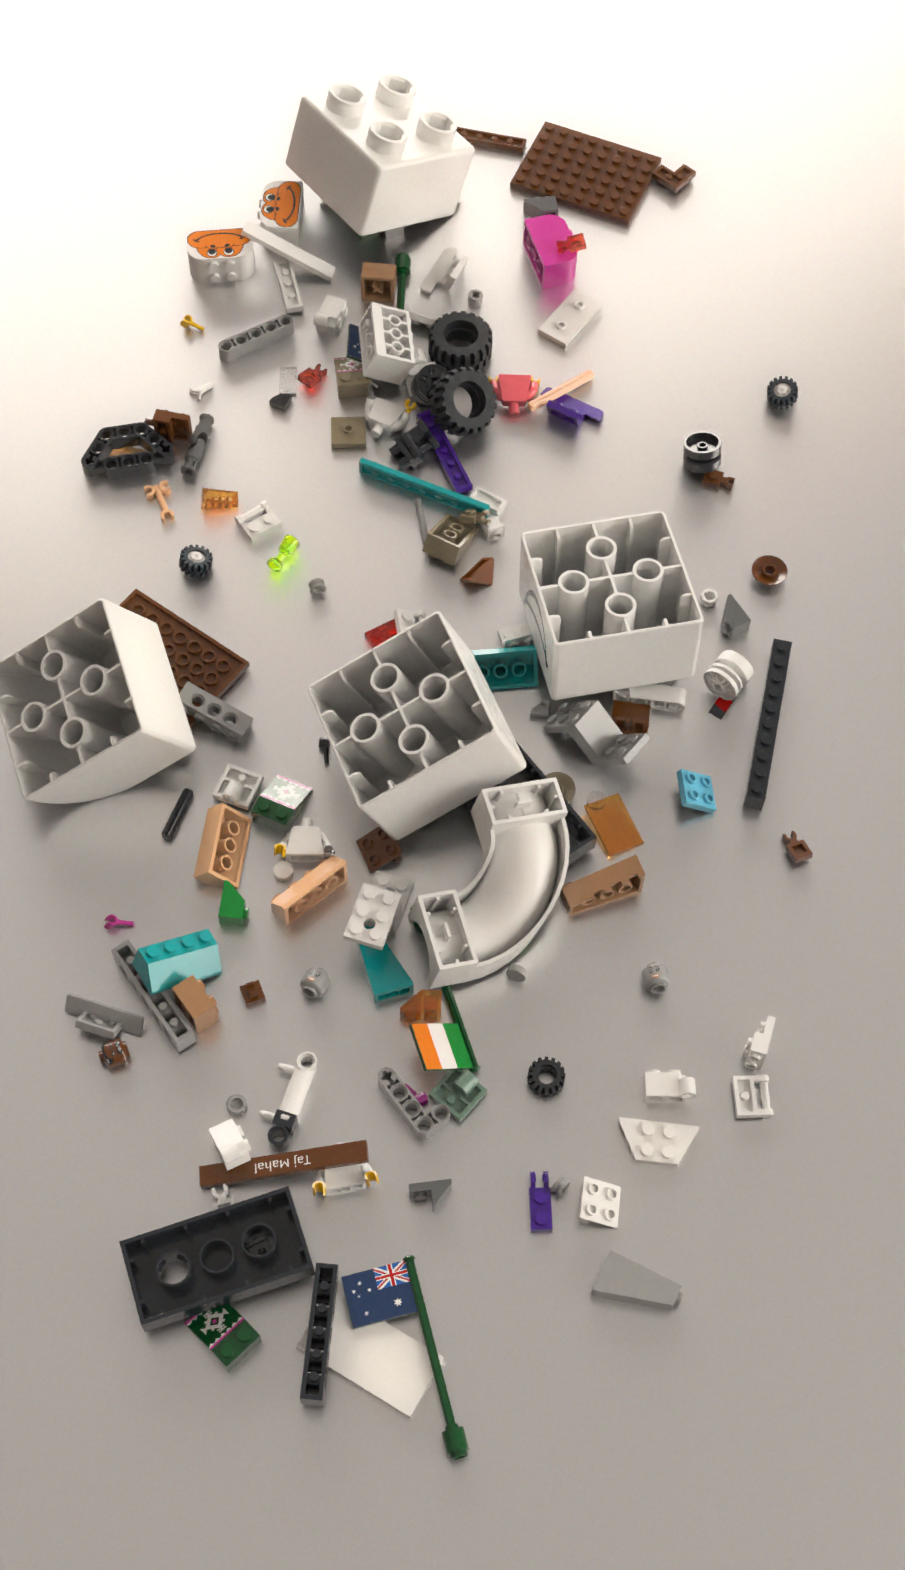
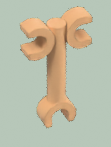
[143,480,175,523]

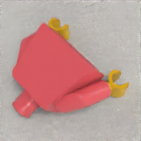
[488,374,541,415]

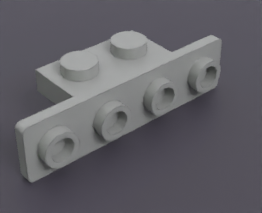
[65,993,144,1039]

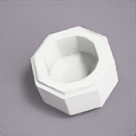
[700,589,718,607]

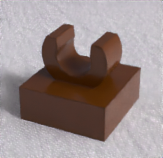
[240,980,266,1007]

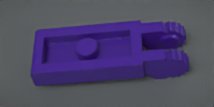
[529,1171,553,1232]

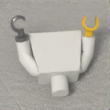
[364,383,417,438]
[274,818,335,863]

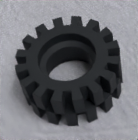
[527,1057,565,1098]

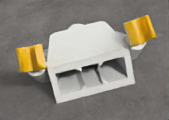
[312,1142,379,1196]

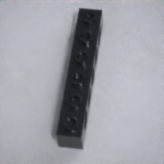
[300,1263,339,1406]

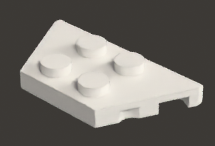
[618,1117,699,1167]

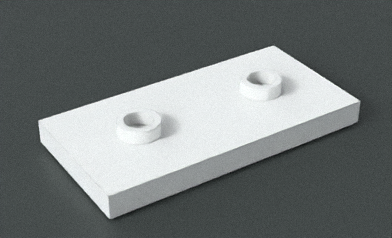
[538,289,602,348]

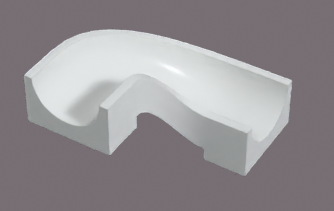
[408,777,570,989]

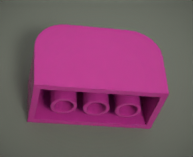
[522,215,578,290]

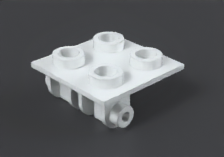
[578,1176,621,1229]

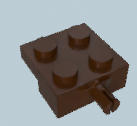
[144,409,193,445]

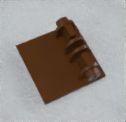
[611,700,651,734]
[356,827,403,873]

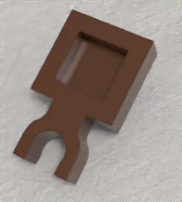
[702,470,735,491]
[782,831,813,864]

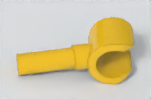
[180,315,204,331]

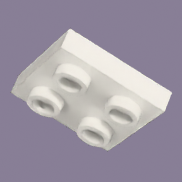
[212,763,264,810]

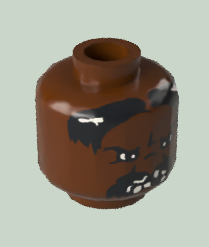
[98,1038,130,1068]

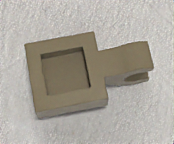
[458,509,491,525]

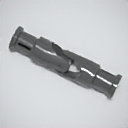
[181,413,214,477]

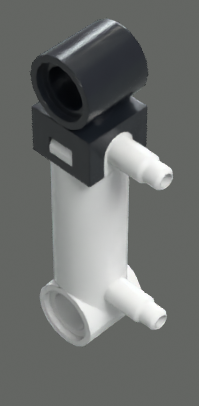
[259,1051,318,1152]

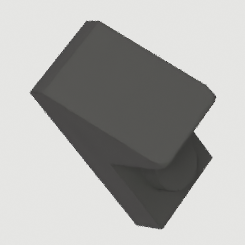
[409,1179,452,1212]

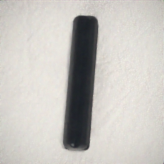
[161,788,193,840]

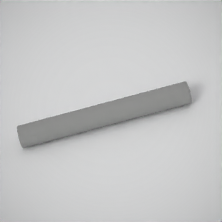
[415,498,428,545]

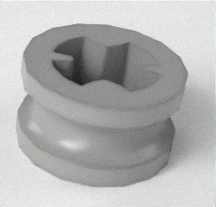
[468,289,483,305]
[308,578,326,595]
[550,1176,570,1197]

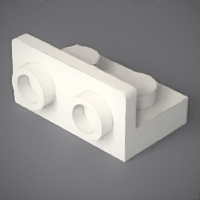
[497,622,534,648]

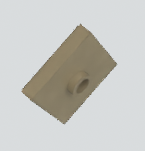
[331,417,366,448]

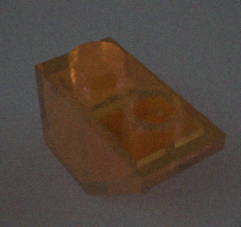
[400,990,442,1023]

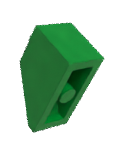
[218,880,249,927]

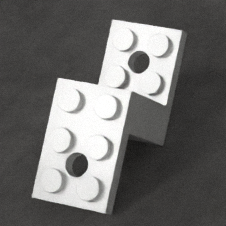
[343,870,414,950]

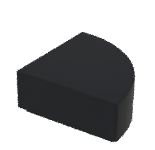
[269,394,292,411]

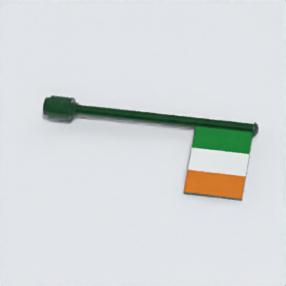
[409,907,481,1073]

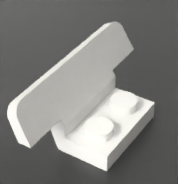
[420,248,469,295]

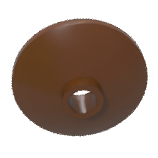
[752,555,788,586]

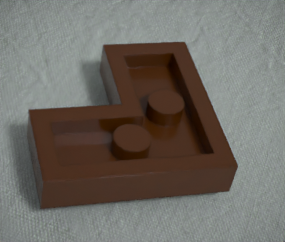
[652,164,696,193]

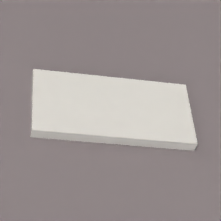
[296,1293,445,1418]

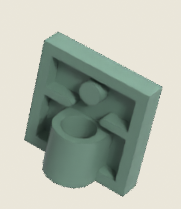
[428,1069,487,1122]

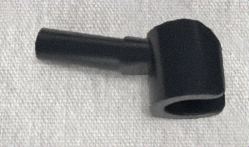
[319,737,330,764]

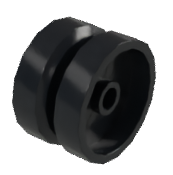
[683,431,722,473]

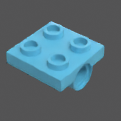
[676,769,716,813]

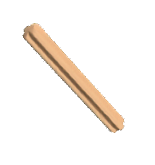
[527,370,594,412]

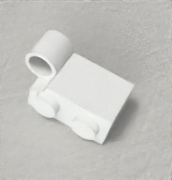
[313,295,348,335]
[643,1069,696,1103]
[209,1119,251,1171]

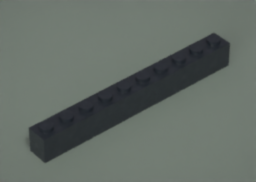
[743,638,792,810]

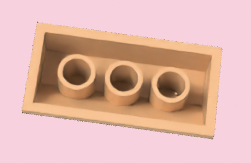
[193,803,252,889]
[270,856,348,927]

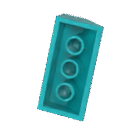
[471,645,539,690]
[132,929,222,995]

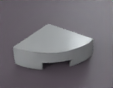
[530,700,550,720]

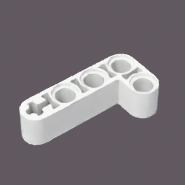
[613,684,687,712]

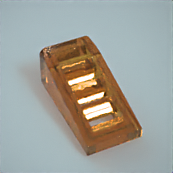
[201,488,238,510]

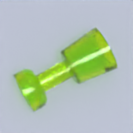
[267,534,300,572]

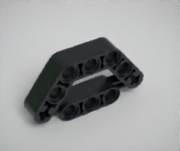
[81,422,175,479]

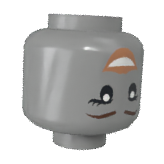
[642,962,670,994]
[300,967,330,998]

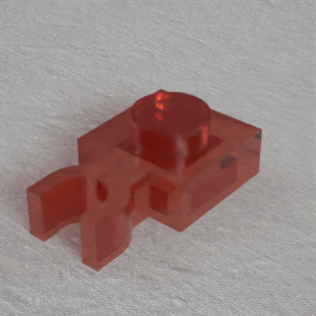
[556,233,587,254]
[297,364,327,389]

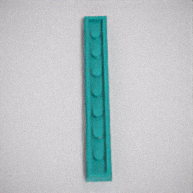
[359,458,490,519]

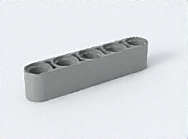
[218,314,294,363]

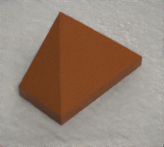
[459,557,494,585]

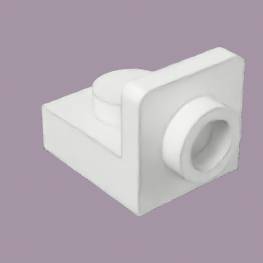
[480,516,505,541]

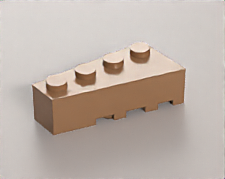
[560,854,645,916]

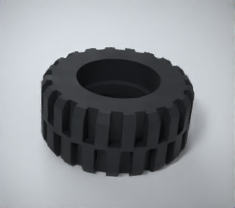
[428,311,493,371]
[428,367,497,436]

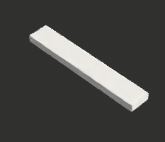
[241,220,336,281]

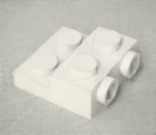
[742,1015,776,1070]

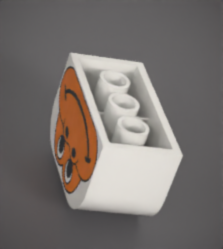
[257,180,304,248]
[186,227,255,283]

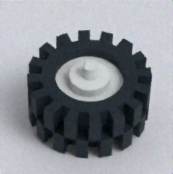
[767,376,798,410]
[179,544,213,578]

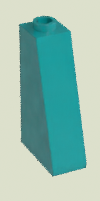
[357,926,414,1003]

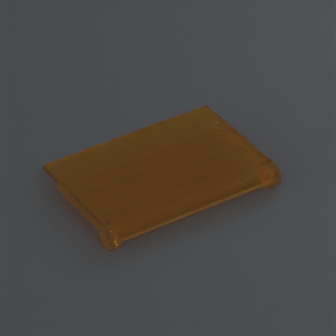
[584,793,644,857]

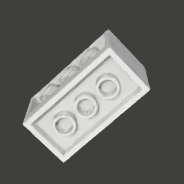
[358,302,416,385]

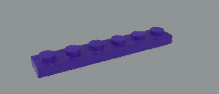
[416,409,473,494]

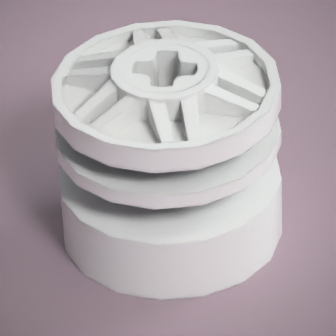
[703,650,754,700]

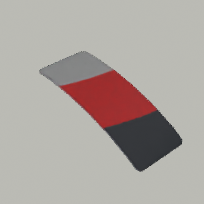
[709,696,737,720]

